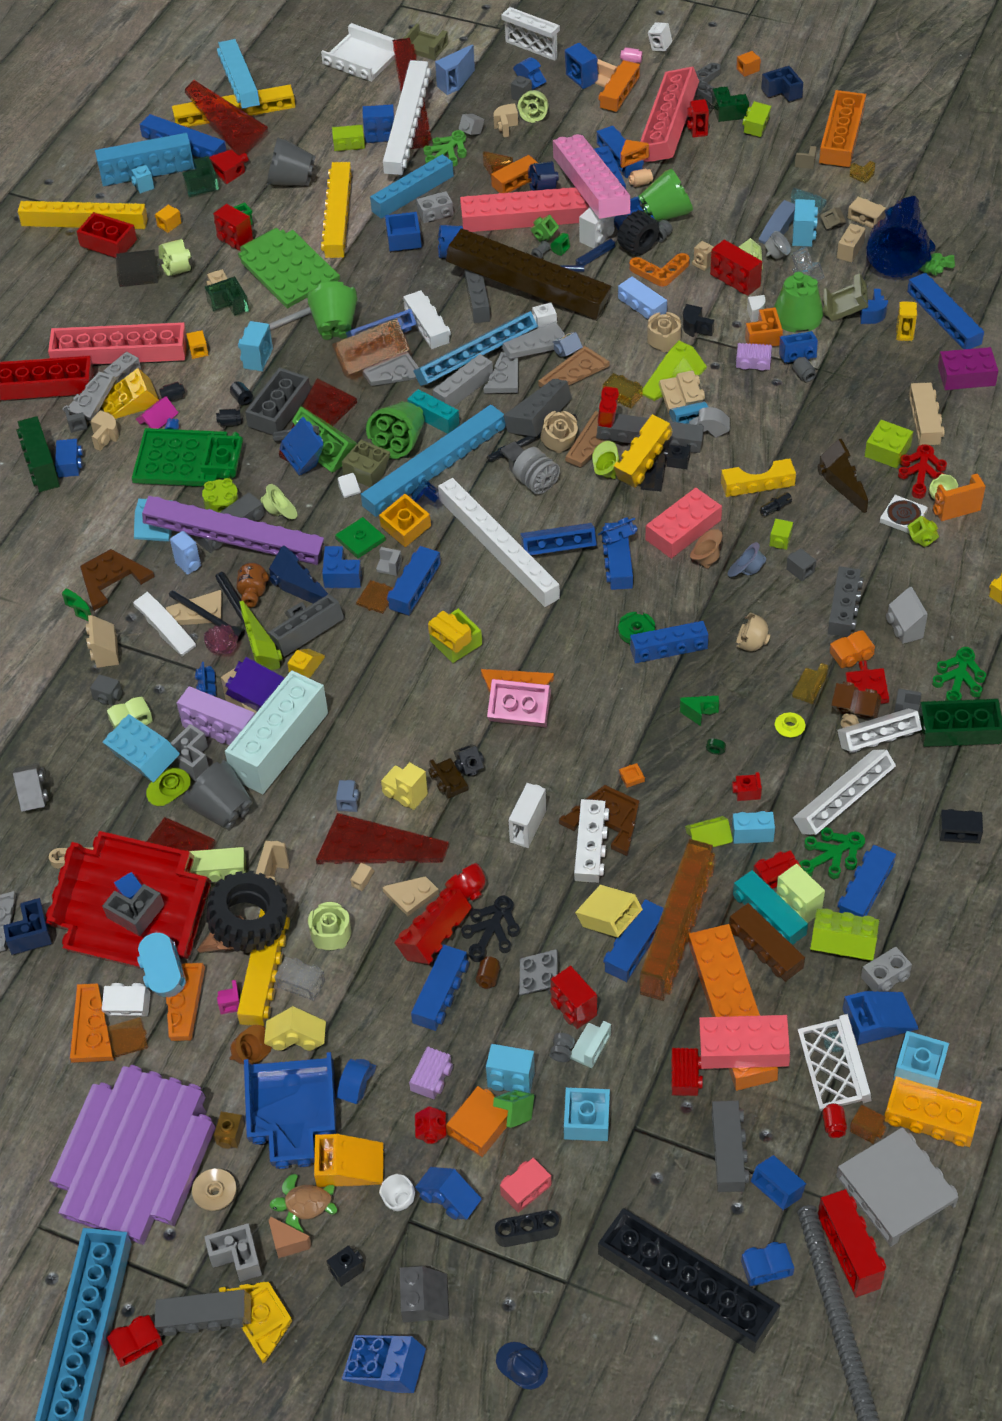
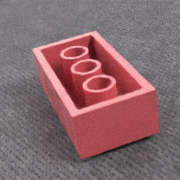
[645,488,722,559]
[699,1015,790,1069]

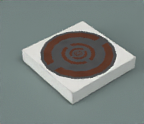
[880,495,928,534]

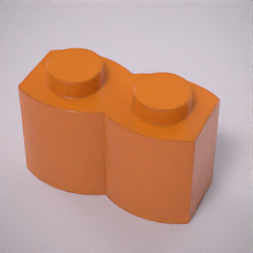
[830,630,875,668]

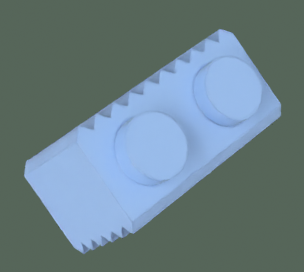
[170,531,201,574]

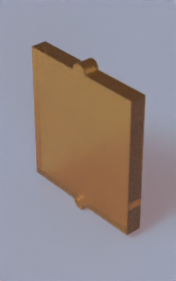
[356,580,393,614]
[107,1017,148,1058]

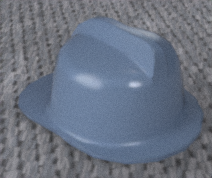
[728,542,766,577]

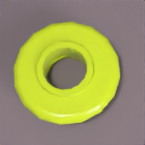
[775,712,806,738]

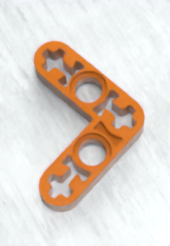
[629,253,690,287]

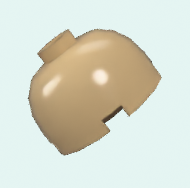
[736,613,770,651]

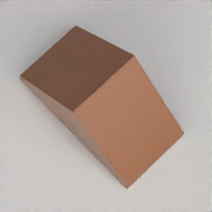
[269,1217,312,1258]

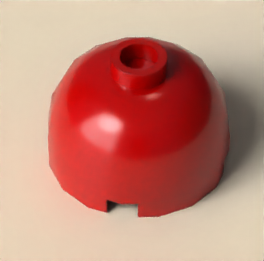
[445,863,486,901]

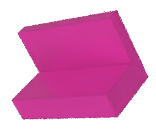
[136,397,179,429]

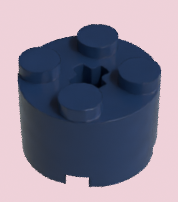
[528,161,559,191]

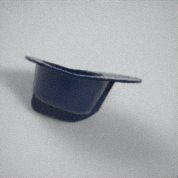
[496,1342,548,1390]

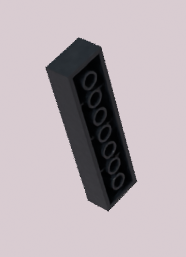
[598,1208,780,1354]

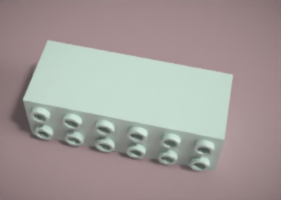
[225,670,328,794]

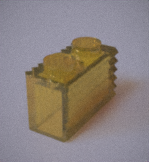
[603,373,643,408]

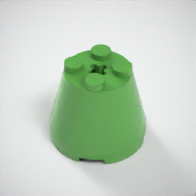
[638,168,693,222]
[774,272,823,333]
[307,281,357,340]
[366,401,424,459]

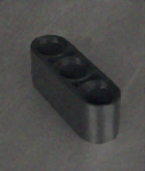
[495,1210,560,1247]

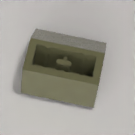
[342,440,390,487]

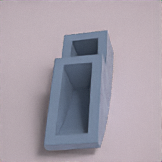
[758,200,795,244]

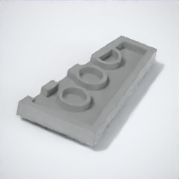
[502,321,565,359]

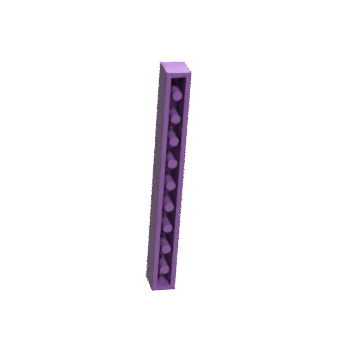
[142,496,324,565]

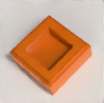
[619,763,645,788]

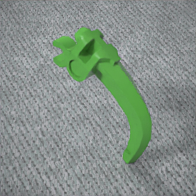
[899,238,955,276]

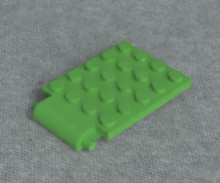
[238,228,340,309]

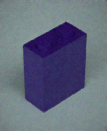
[225,657,285,712]

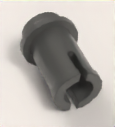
[531,241,550,258]

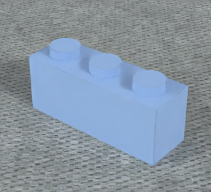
[618,276,667,319]

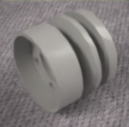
[513,447,560,494]

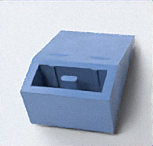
[435,45,475,95]

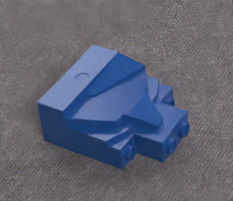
[244,1052,337,1169]

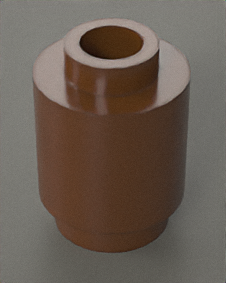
[475,956,500,989]

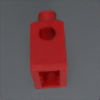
[209,150,249,184]

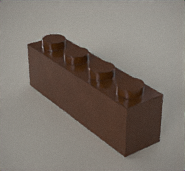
[729,903,805,982]

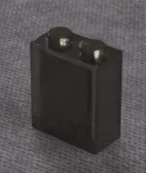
[116,249,161,287]

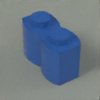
[741,1242,795,1286]

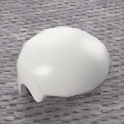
[379,1174,415,1211]

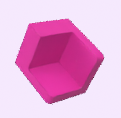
[217,980,240,1015]

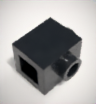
[326,1245,364,1287]

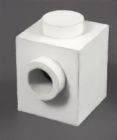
[532,303,557,329]

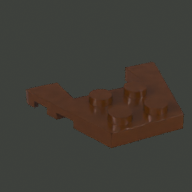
[80,549,155,611]
[559,785,639,856]

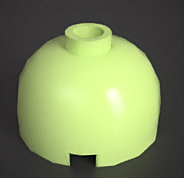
[517,90,549,123]

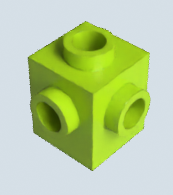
[907,515,939,547]

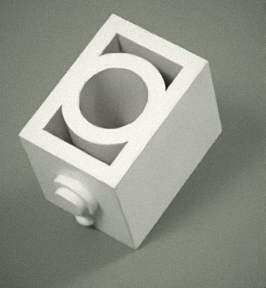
[648,22,672,51]

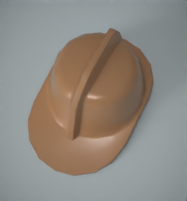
[690,529,723,569]

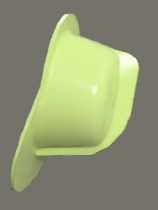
[260,484,297,519]

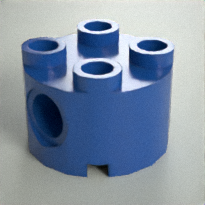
[438,225,463,258]

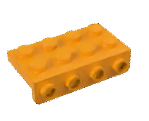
[883,1076,982,1147]

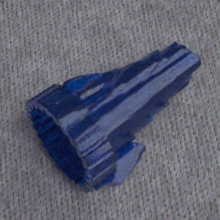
[866,196,936,278]

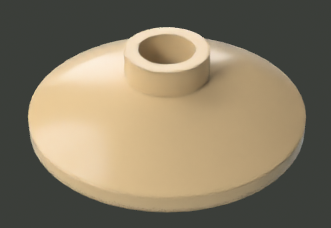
[192,1169,237,1211]

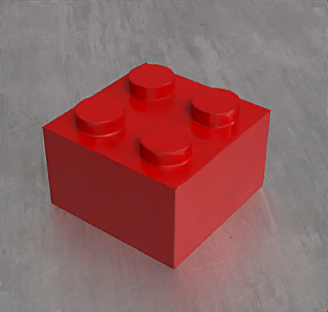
[213,204,253,251]
[550,965,597,1029]

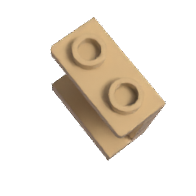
[256,841,290,885]

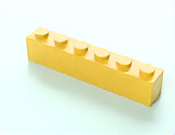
[237,909,290,1027]

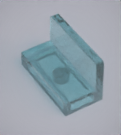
[791,188,827,214]

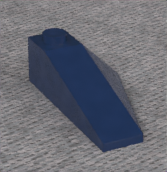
[269,545,328,604]

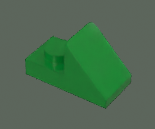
[680,695,719,726]

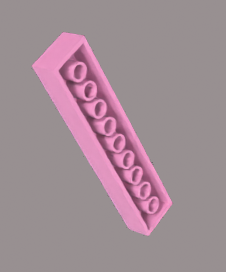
[553,134,630,219]

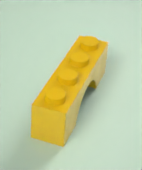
[721,459,796,497]

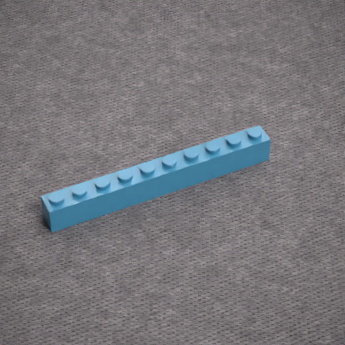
[361,405,506,517]

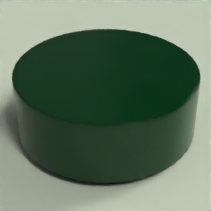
[706,738,726,755]

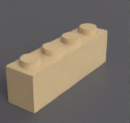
[909,383,944,445]

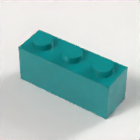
[407,389,460,434]

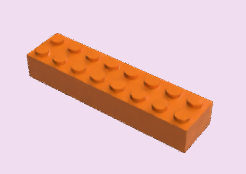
[689,924,778,1091]

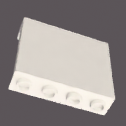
[321,23,401,82]

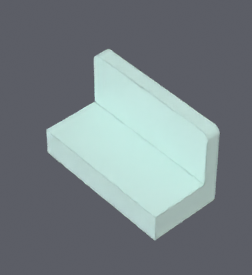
[570,1021,611,1068]

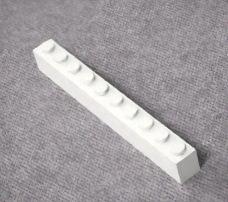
[383,60,431,175]
[438,478,560,607]

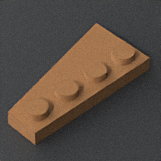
[538,346,610,387]
[565,411,611,467]

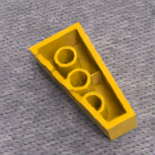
[613,414,672,488]

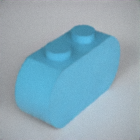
[137,933,186,997]

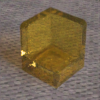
[850,161,875,184]

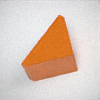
[620,140,649,168]

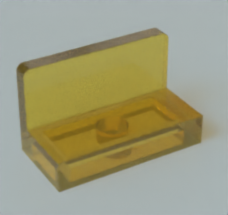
[792,663,828,704]

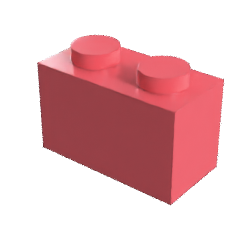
[500,1158,552,1213]

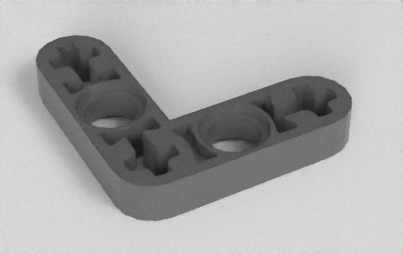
[695,63,721,104]

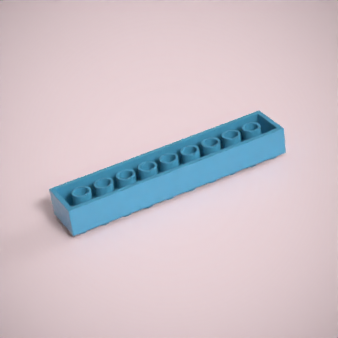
[35,1228,132,1421]

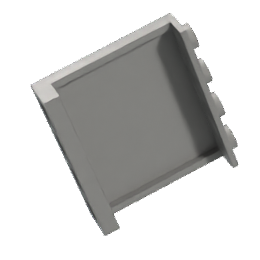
[836,1127,958,1247]

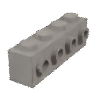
[433,354,493,407]

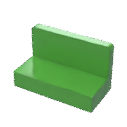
[493,1090,534,1128]

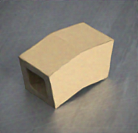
[350,863,374,891]

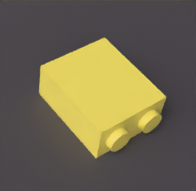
[575,885,643,937]

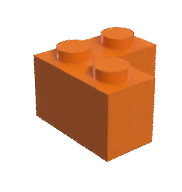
[745,307,783,346]

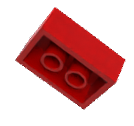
[76,212,137,259]
[710,239,762,296]

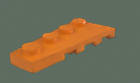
[166,963,205,1041]
[70,984,114,1063]

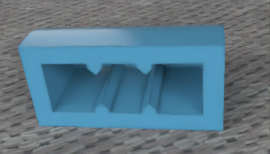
[669,401,708,424]

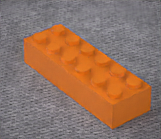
[819,90,866,167]

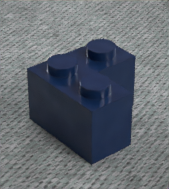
[761,66,804,101]
[3,898,52,955]

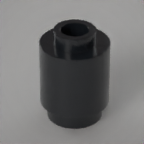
[159,381,185,402]
[230,381,253,405]
[216,408,241,427]

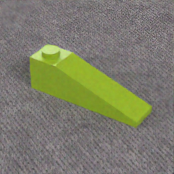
[640,340,707,401]
[239,601,282,670]

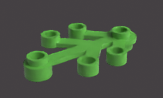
[423,130,467,167]

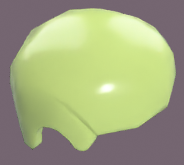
[929,474,959,500]

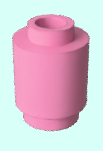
[620,47,643,63]

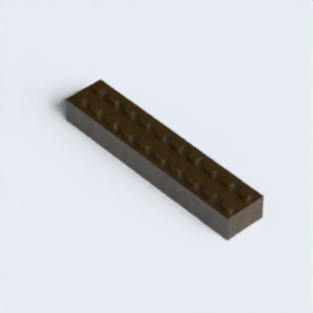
[446,228,612,320]

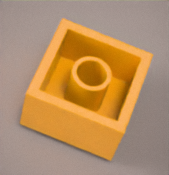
[379,494,431,548]

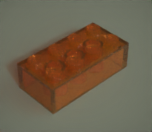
[332,318,410,376]

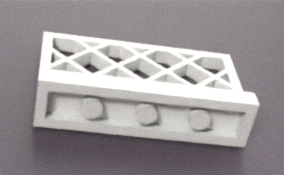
[502,7,560,61]
[798,1014,872,1111]

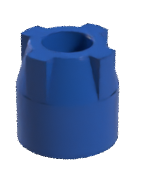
[165,418,179,430]

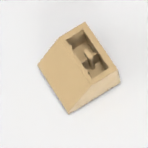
[86,615,119,668]

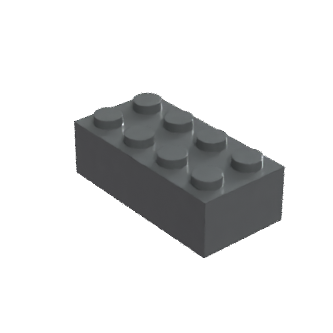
[245,368,311,435]

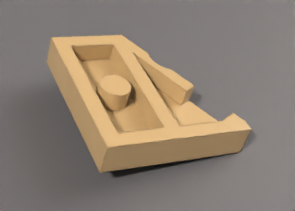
[383,876,439,916]

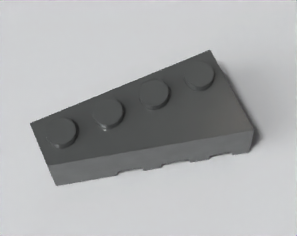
[503,379,572,437]

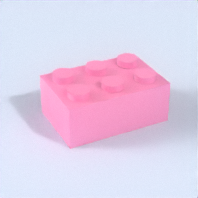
[487,679,551,727]

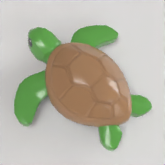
[269,1174,337,1233]

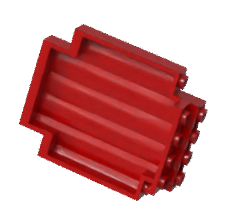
[46,831,212,970]

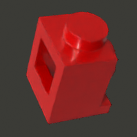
[732,772,762,801]

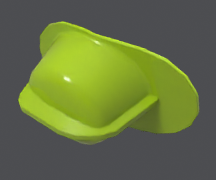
[592,441,620,479]
[146,768,190,806]

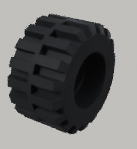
[617,210,660,256]

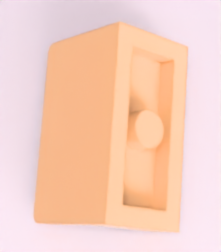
[595,59,617,87]

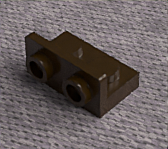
[428,758,469,799]

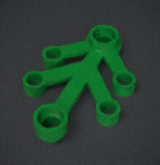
[932,647,986,701]
[799,827,865,879]

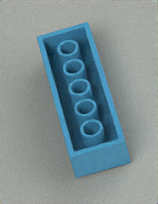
[95,133,194,186]

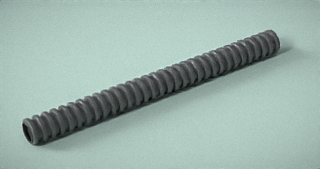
[797,1205,880,1421]

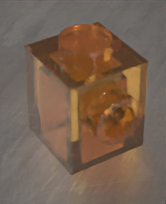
[850,1105,887,1144]

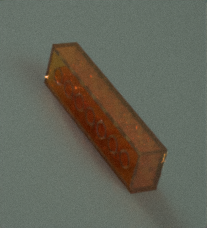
[640,839,715,1001]

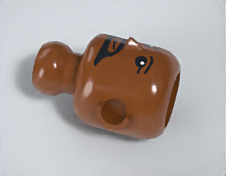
[236,563,269,607]

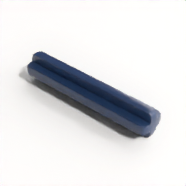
[575,239,615,266]

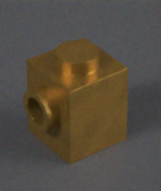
[214,1111,245,1149]

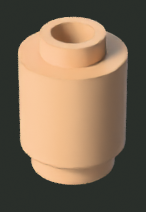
[628,168,653,187]

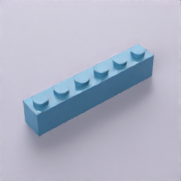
[370,154,453,219]

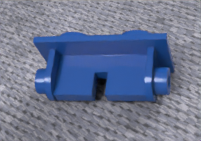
[598,517,637,544]
[195,662,216,696]

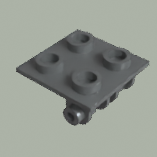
[519,949,559,996]

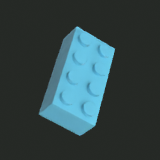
[103,714,180,782]

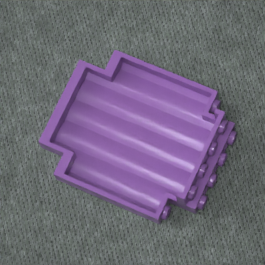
[50,1065,216,1245]

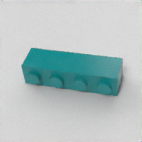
[733,870,808,945]

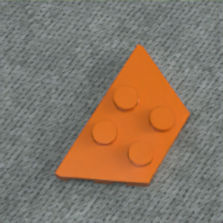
[481,669,554,692]

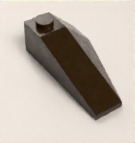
[817,439,868,513]

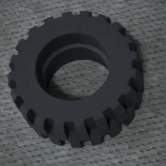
[206,871,288,952]

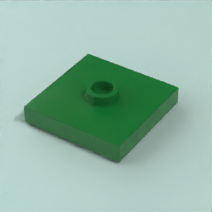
[335,517,386,559]

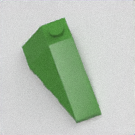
[292,406,357,472]

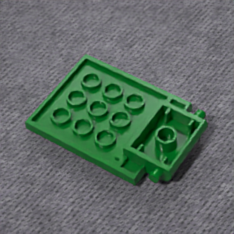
[131,428,243,486]

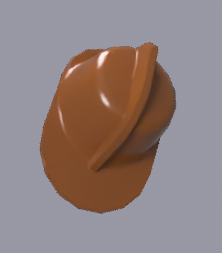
[229,1025,272,1065]

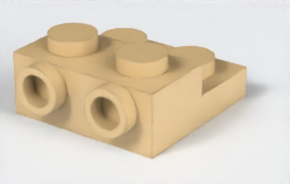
[659,371,705,413]

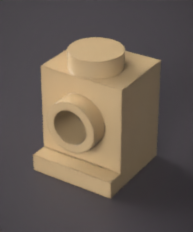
[692,241,714,271]

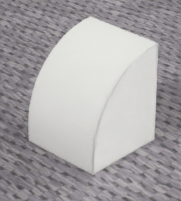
[747,295,765,322]

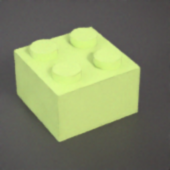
[776,864,825,923]

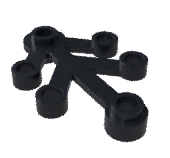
[461,895,520,962]

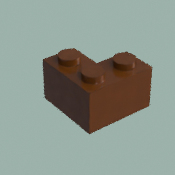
[831,681,882,719]

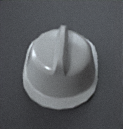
[765,231,791,259]

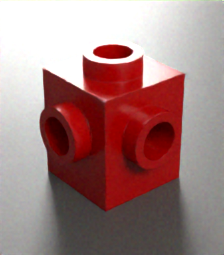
[415,1106,446,1144]

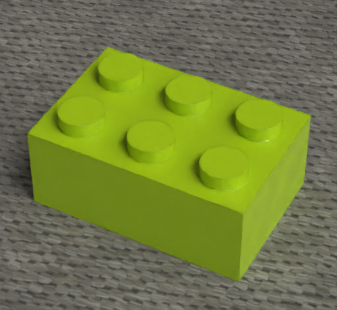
[810,909,879,960]

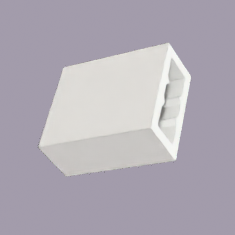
[509,783,546,848]

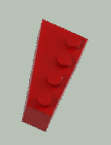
[394,888,472,964]

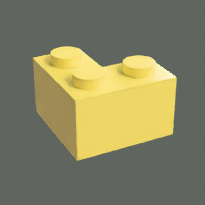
[381,762,428,810]
[264,1006,326,1051]

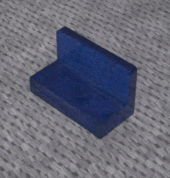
[411,479,439,503]

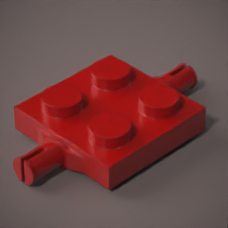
[846,660,889,704]

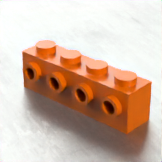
[598,60,640,112]

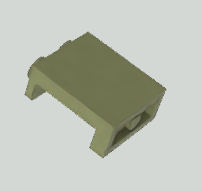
[402,23,449,60]
[822,273,868,321]

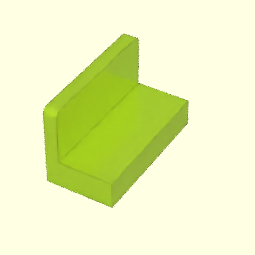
[685,816,733,852]

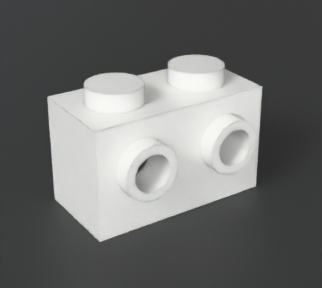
[102,983,151,1016]

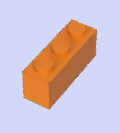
[491,155,538,193]

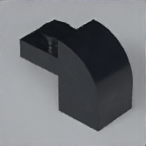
[682,304,715,337]

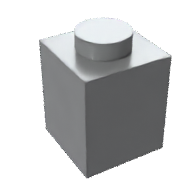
[459,114,485,135]

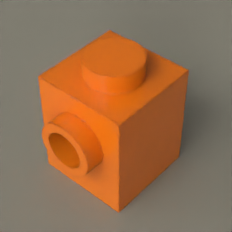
[736,51,761,77]

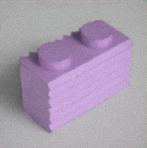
[736,343,772,370]
[409,1047,453,1099]

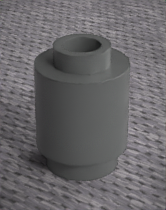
[792,357,816,382]

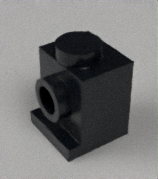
[664,444,691,470]

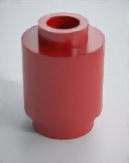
[822,1103,847,1138]

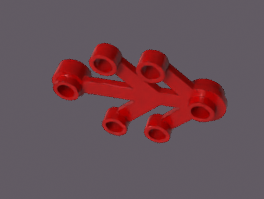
[898,444,947,499]

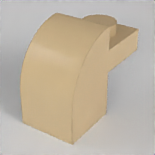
[494,103,518,137]
[90,410,119,451]

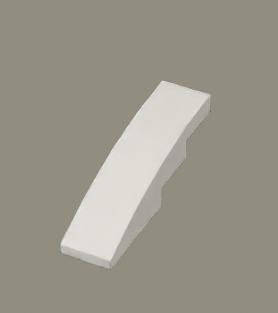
[133,592,196,656]

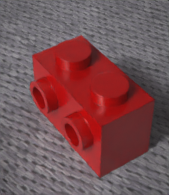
[687,99,709,138]

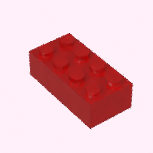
[818,1189,886,1298]

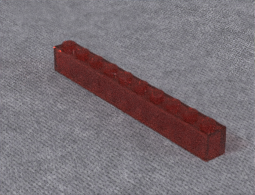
[392,38,431,149]

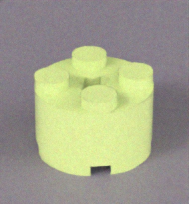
[158,239,191,276]
[308,902,351,950]

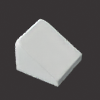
[337,473,361,498]

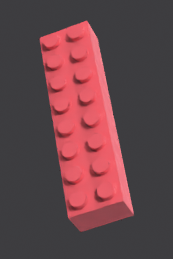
[640,66,699,163]
[460,187,590,232]
[48,322,187,364]

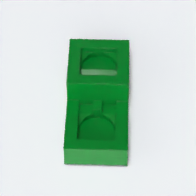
[62,588,91,622]

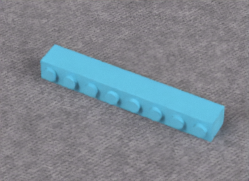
[217,39,260,108]

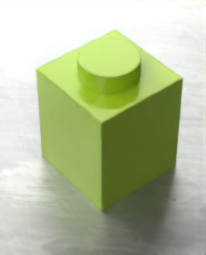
[769,519,793,550]

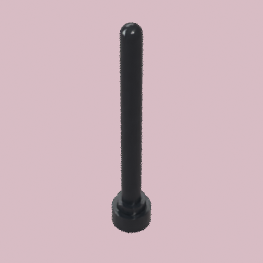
[169,590,246,642]

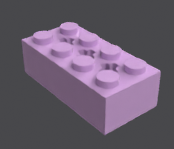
[177,686,255,745]

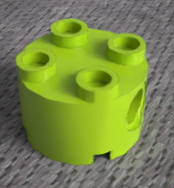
[202,478,239,513]

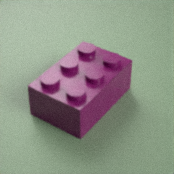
[938,347,998,390]

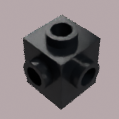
[454,744,484,776]

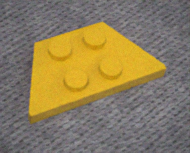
[218,1282,292,1364]

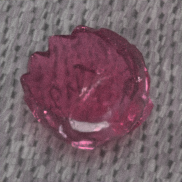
[204,624,238,655]

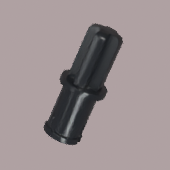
[759,492,792,516]

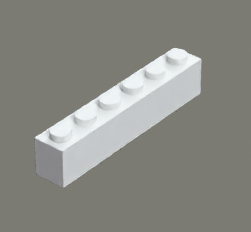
[793,750,896,835]

